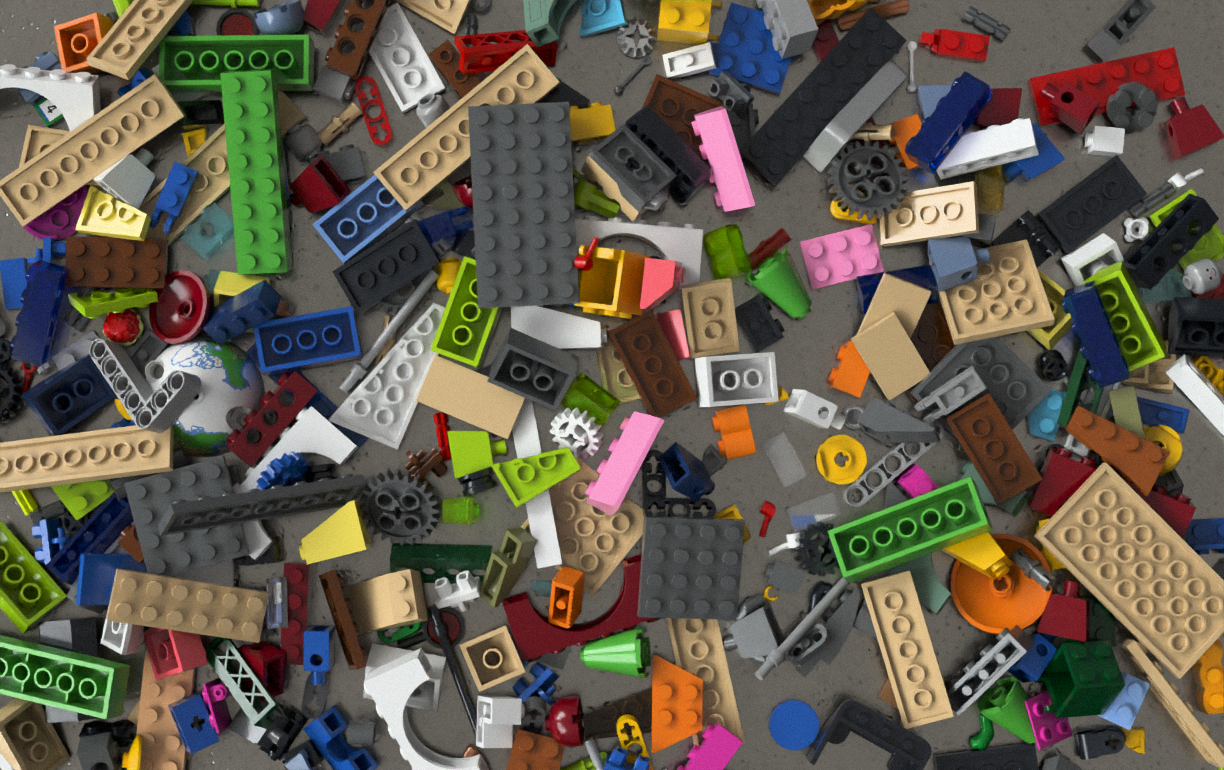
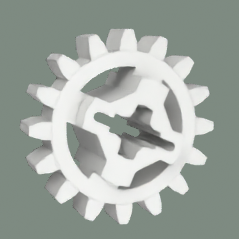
[550,407,604,459]

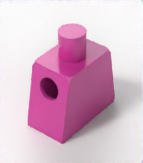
[893,463,939,499]

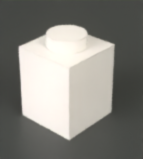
[1085,126,1125,157]

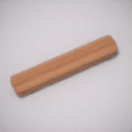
[837,0,909,30]

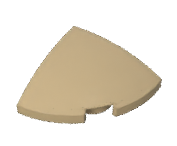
[1122,340,1176,393]

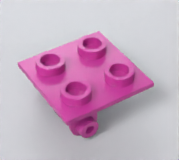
[202,678,232,733]
[1025,690,1073,750]

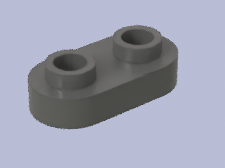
[785,623,831,665]

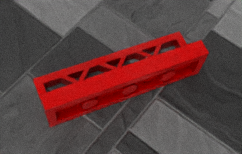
[454,30,558,74]

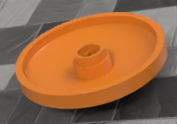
[950,534,1053,635]

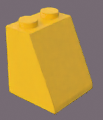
[940,532,1013,579]

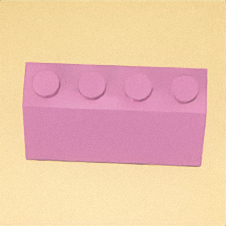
[691,106,755,212]
[585,411,665,516]

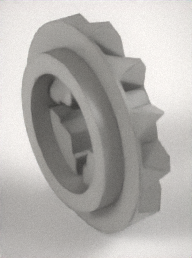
[617,18,656,58]

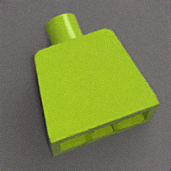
[447,431,507,479]

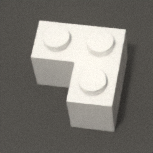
[476,695,525,748]

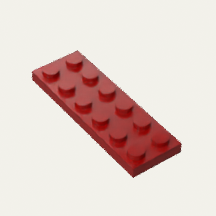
[1028,47,1186,128]

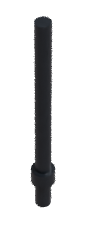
[427,604,481,748]

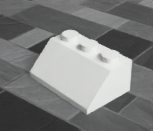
[101,578,144,655]
[363,643,446,712]

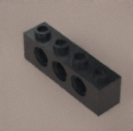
[1123,194,1219,290]

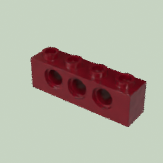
[226,371,318,467]

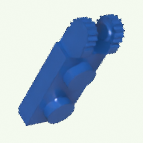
[149,162,199,234]

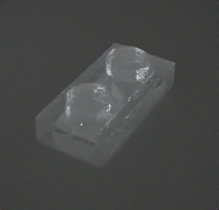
[761,432,806,488]

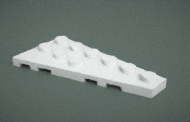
[328,303,445,450]

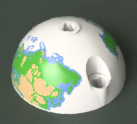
[145,336,265,457]

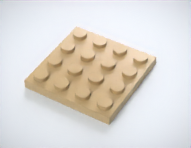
[929,239,1055,345]
[521,457,644,597]

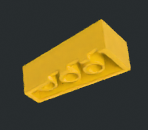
[569,102,616,145]

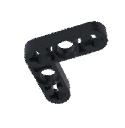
[642,450,716,518]

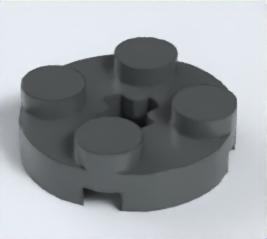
[1106,81,1158,132]

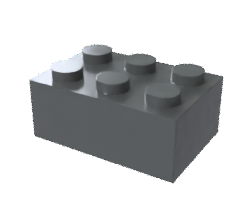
[487,328,579,411]

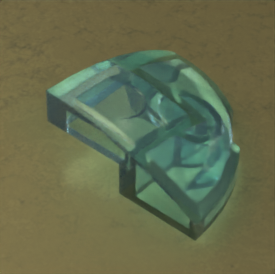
[1142,268,1192,304]

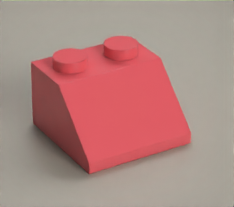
[640,258,686,309]
[144,628,208,681]

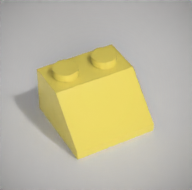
[214,271,270,333]

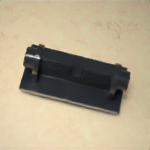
[259,706,308,761]
[79,720,135,747]

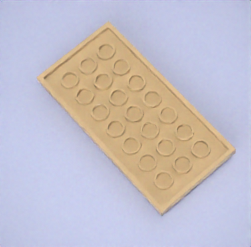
[1034,463,1224,679]

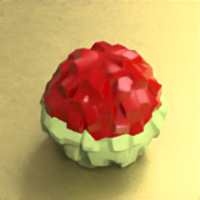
[102,308,143,346]

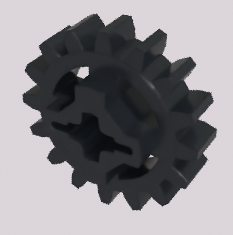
[794,522,840,577]

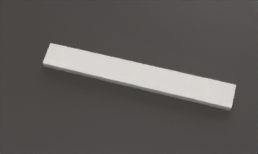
[512,398,563,569]

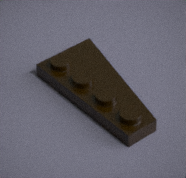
[583,688,652,739]

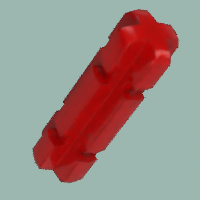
[433,412,452,461]

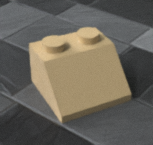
[459,625,526,692]

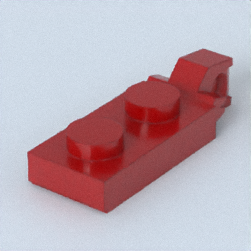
[919,29,990,62]

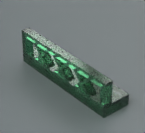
[390,543,492,584]

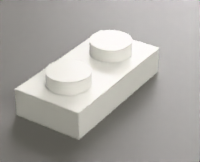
[662,42,716,80]

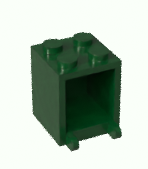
[1035,640,1125,718]

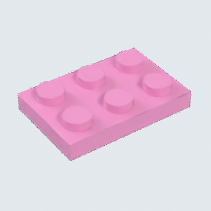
[799,224,884,290]

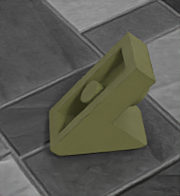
[429,179,469,214]

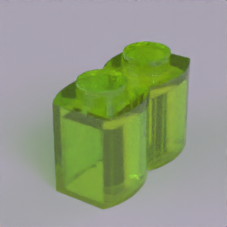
[704,224,751,280]

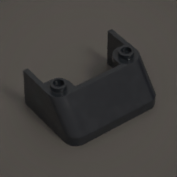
[806,699,932,770]

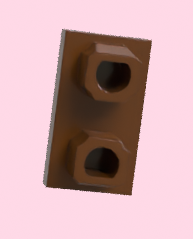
[403,447,448,489]

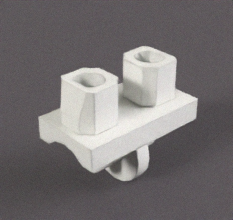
[434,570,481,612]

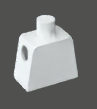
[93,148,155,209]
[783,389,846,430]

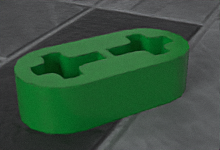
[377,621,424,644]

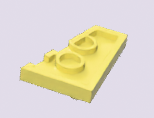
[75,185,151,241]

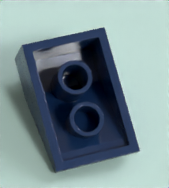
[21,354,116,436]

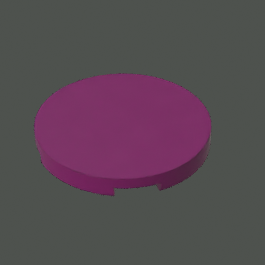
[23,185,88,241]

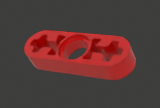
[355,76,393,147]

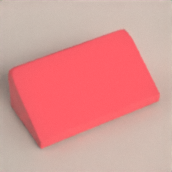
[656,309,690,360]

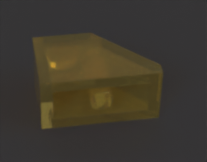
[975,164,1005,214]

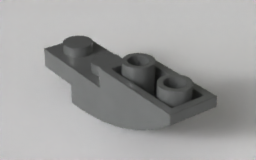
[795,587,860,677]

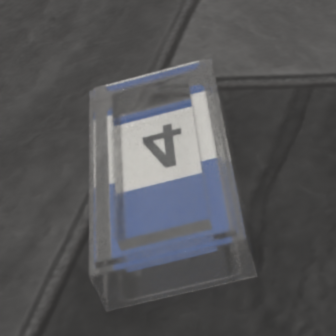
[785,492,841,533]
[266,577,288,629]

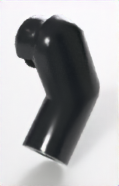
[807,581,832,615]

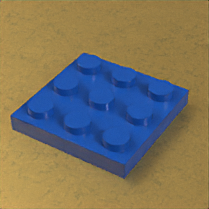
[709,2,792,95]

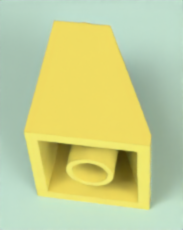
[299,500,372,564]

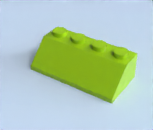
[430,256,503,368]
[1074,261,1166,376]
[0,522,67,635]

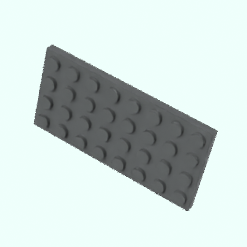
[468,102,579,309]

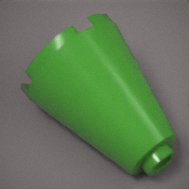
[747,248,812,319]
[580,627,651,678]
[978,675,1036,744]

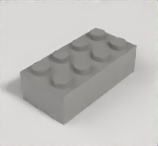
[756,0,818,59]

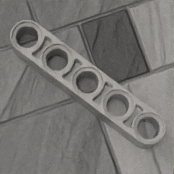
[843,420,944,507]

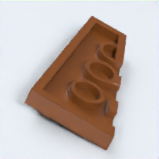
[1065,406,1170,497]

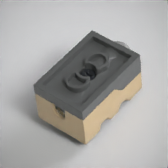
[581,124,677,222]

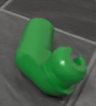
[970,715,994,750]

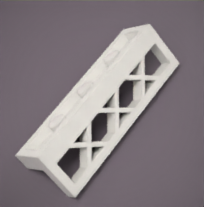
[1165,354,1224,436]

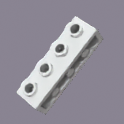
[931,118,1039,179]

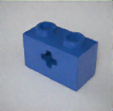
[168,693,219,754]

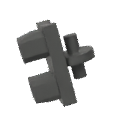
[708,70,755,118]

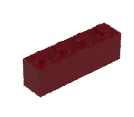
[280,562,313,665]

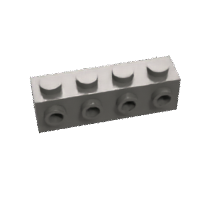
[946,625,1035,716]

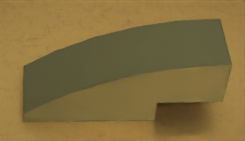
[1109,386,1146,439]
[480,527,537,608]

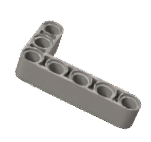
[802,59,909,173]
[89,338,201,433]

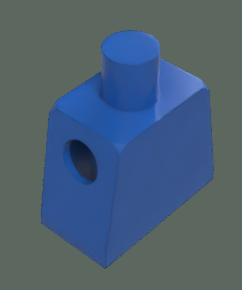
[1001,123,1065,182]
[304,625,336,685]
[1007,633,1057,683]

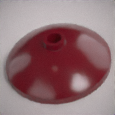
[149,270,210,344]

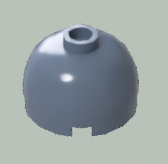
[253,0,304,35]

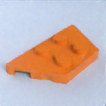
[651,655,703,753]

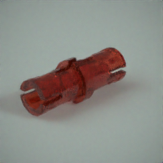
[743,228,791,271]

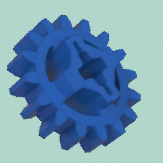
[256,451,308,490]

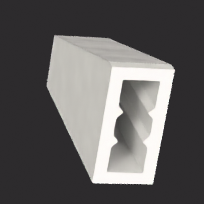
[511,306,608,350]

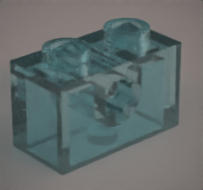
[180,203,234,262]

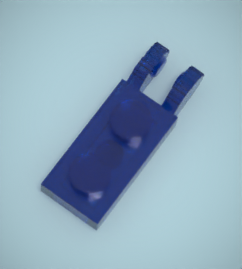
[418,206,474,244]

